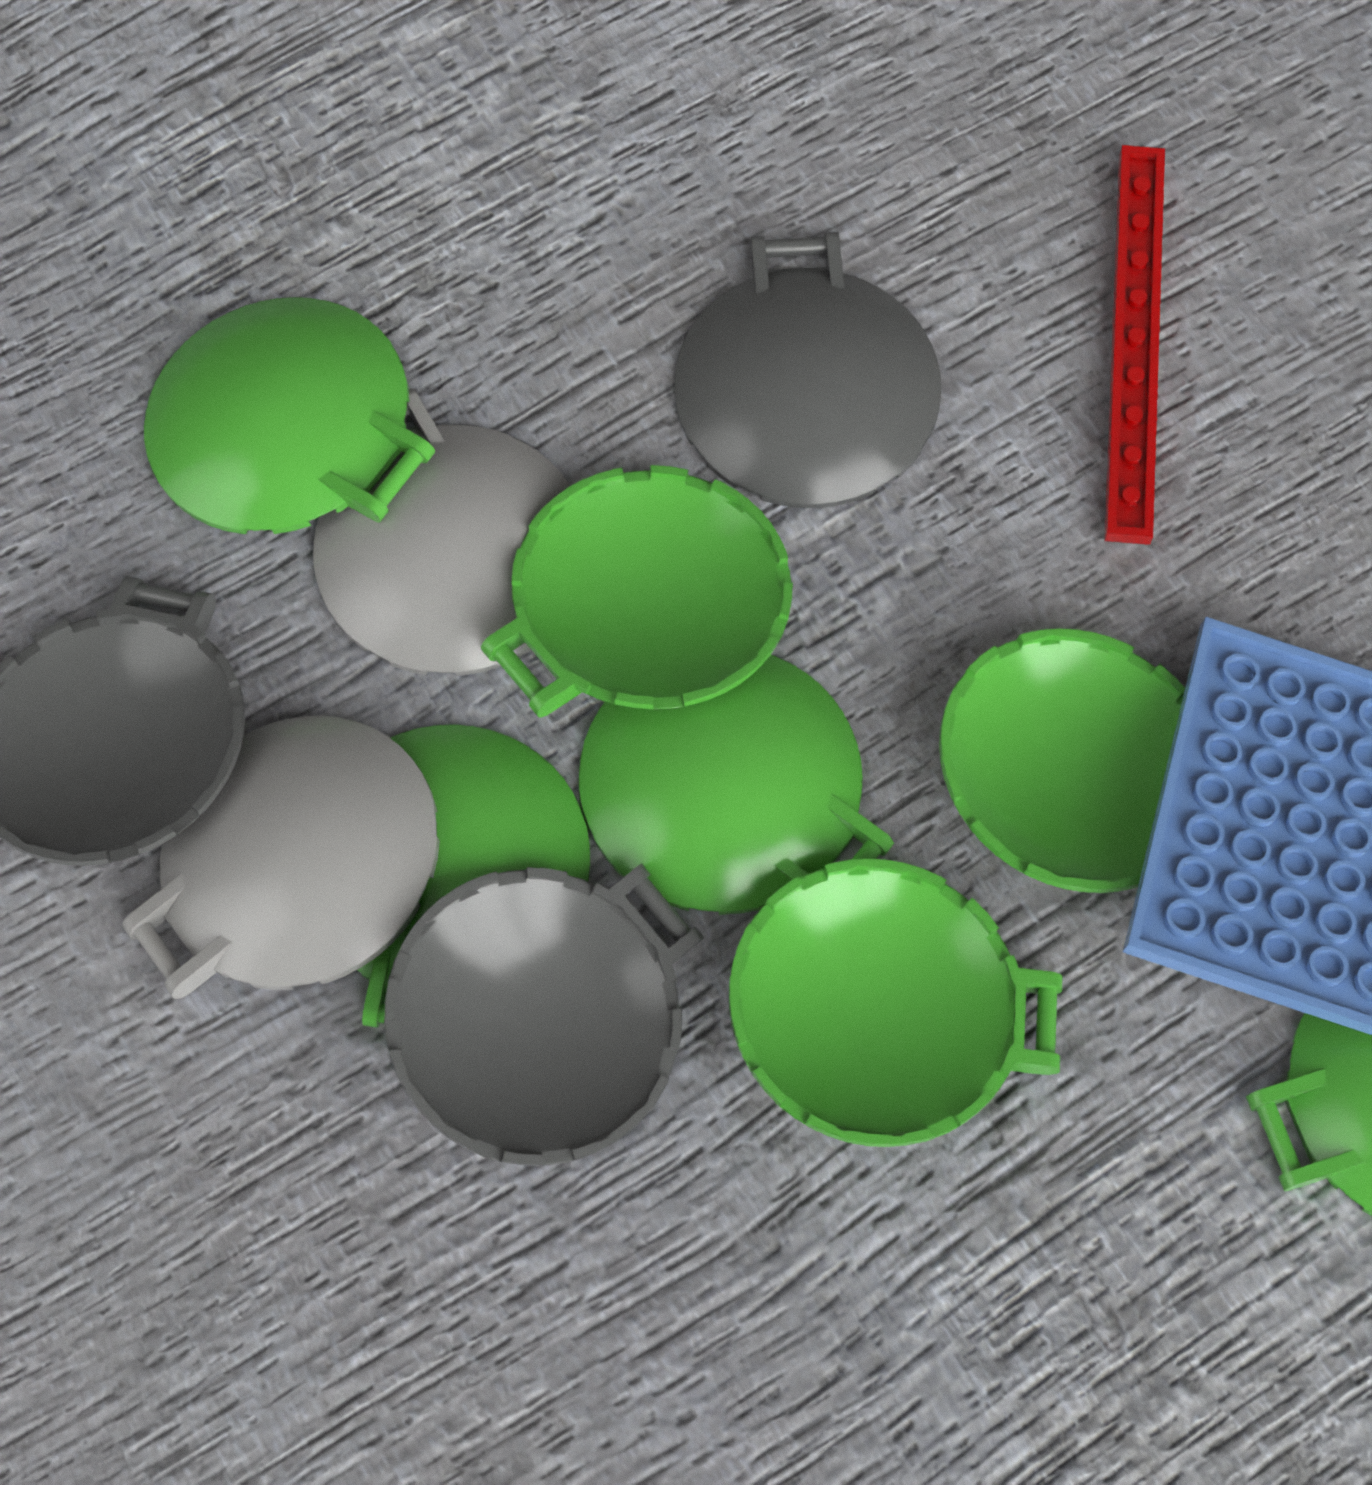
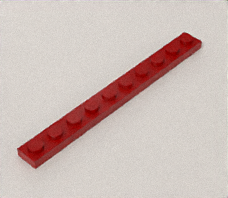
[1104,145,1165,545]

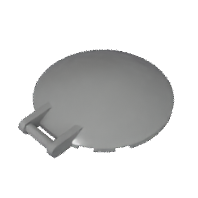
[313,388,570,676]
[122,716,440,999]

